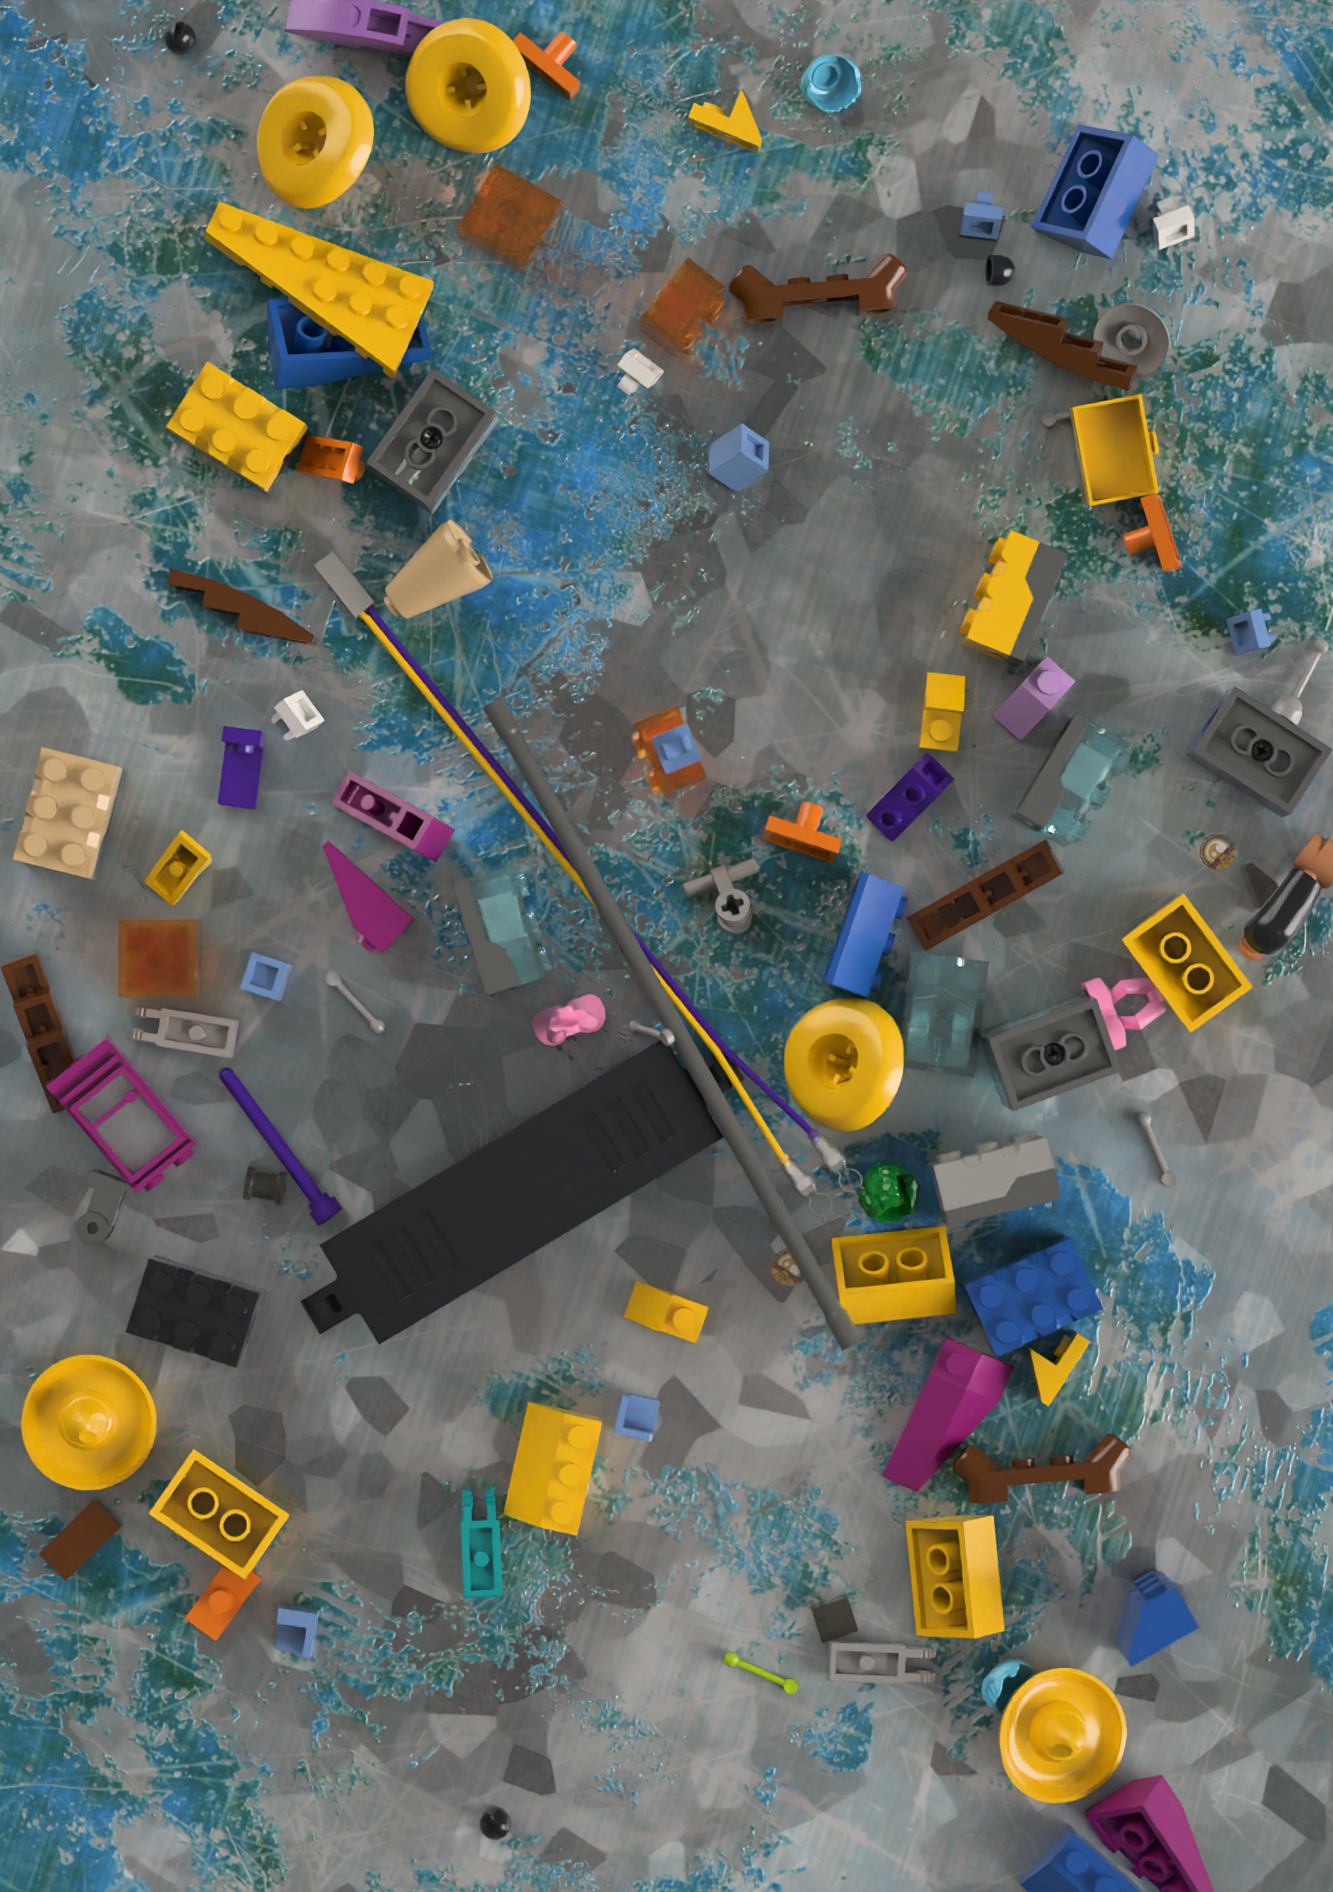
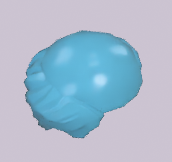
[800,54,861,114]
[981,1659,1034,1715]

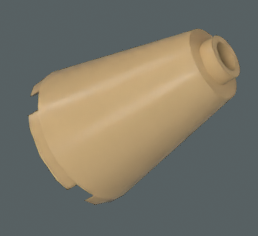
[384,519,493,619]

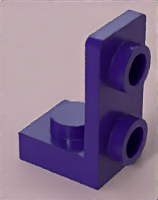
[218,726,266,809]
[866,752,954,841]

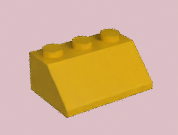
[1121,894,1253,1033]
[831,1226,956,1324]
[503,1401,603,1536]
[905,1515,1005,1639]

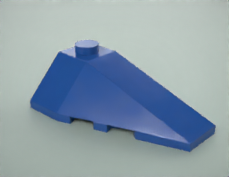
[267,298,432,389]

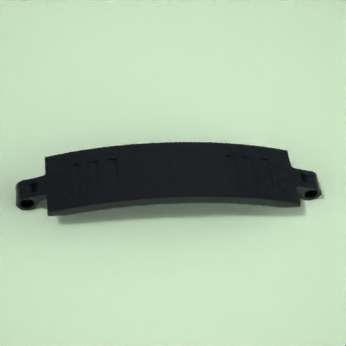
[300,1040,745,1344]

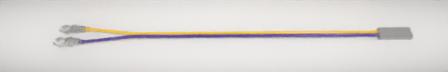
[314,551,865,1221]

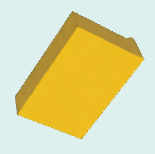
[1069,394,1159,506]

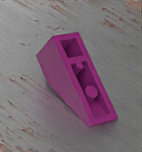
[330,770,455,863]
[323,841,415,954]

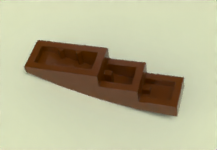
[987,301,1138,391]
[167,569,317,646]
[907,839,1065,951]
[0,950,89,1114]

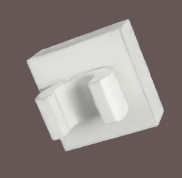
[1153,197,1195,250]
[617,348,664,395]
[271,690,325,740]

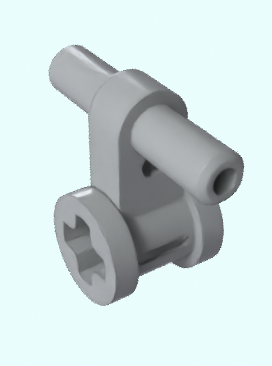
[683,859,759,935]

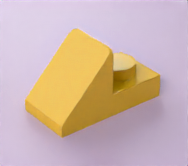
[688,90,762,154]
[919,672,966,753]
[143,830,212,907]
[624,1281,709,1344]
[1027,1331,1090,1407]

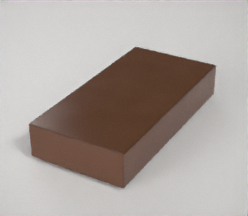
[39,1498,122,1581]

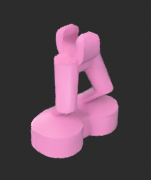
[1081,977,1166,1050]
[532,994,606,1046]

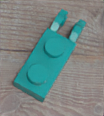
[460,1488,503,1598]

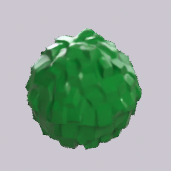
[858,1162,920,1224]

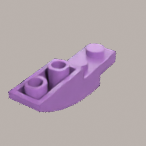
[284,0,445,57]

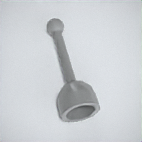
[1271,639,1329,726]

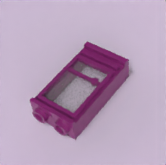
[46,1034,196,1193]

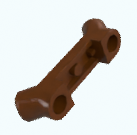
[728,253,908,324]
[952,1433,1132,1503]

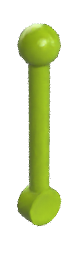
[724,1652,798,1694]

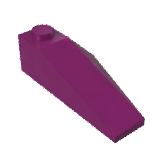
[882,1335,1014,1492]
[1084,1775,1214,1892]

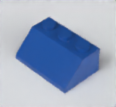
[1031,124,1159,259]
[822,871,908,998]
[1115,1571,1199,1667]
[1020,1826,1145,1892]

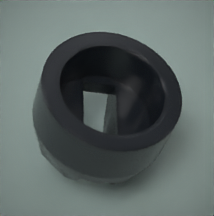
[164,22,196,55]
[985,255,1015,286]
[480,1807,511,1840]

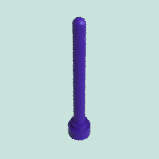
[219,1068,343,1226]

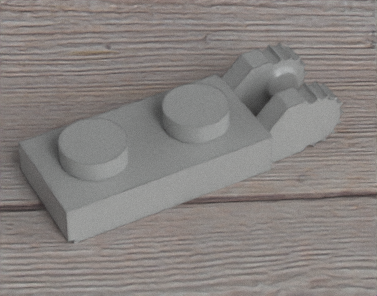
[127,1006,239,1058]
[827,1640,936,1685]

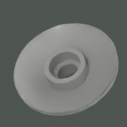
[1093,303,1170,377]

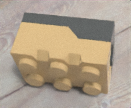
[13,747,124,881]

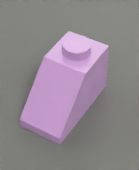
[992,656,1076,742]

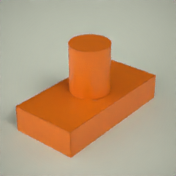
[513,31,580,101]
[296,435,365,484]
[1123,493,1183,572]
[761,802,843,864]
[185,1567,262,1641]

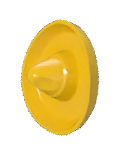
[405,18,531,154]
[257,75,374,209]
[783,997,904,1132]
[21,1355,157,1490]
[999,1668,1127,1803]

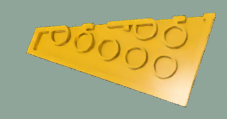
[205,202,434,379]

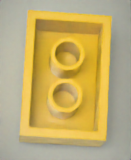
[149,1449,289,1581]

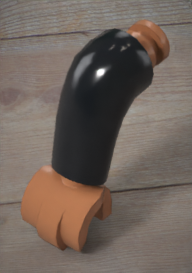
[1239,833,1333,960]

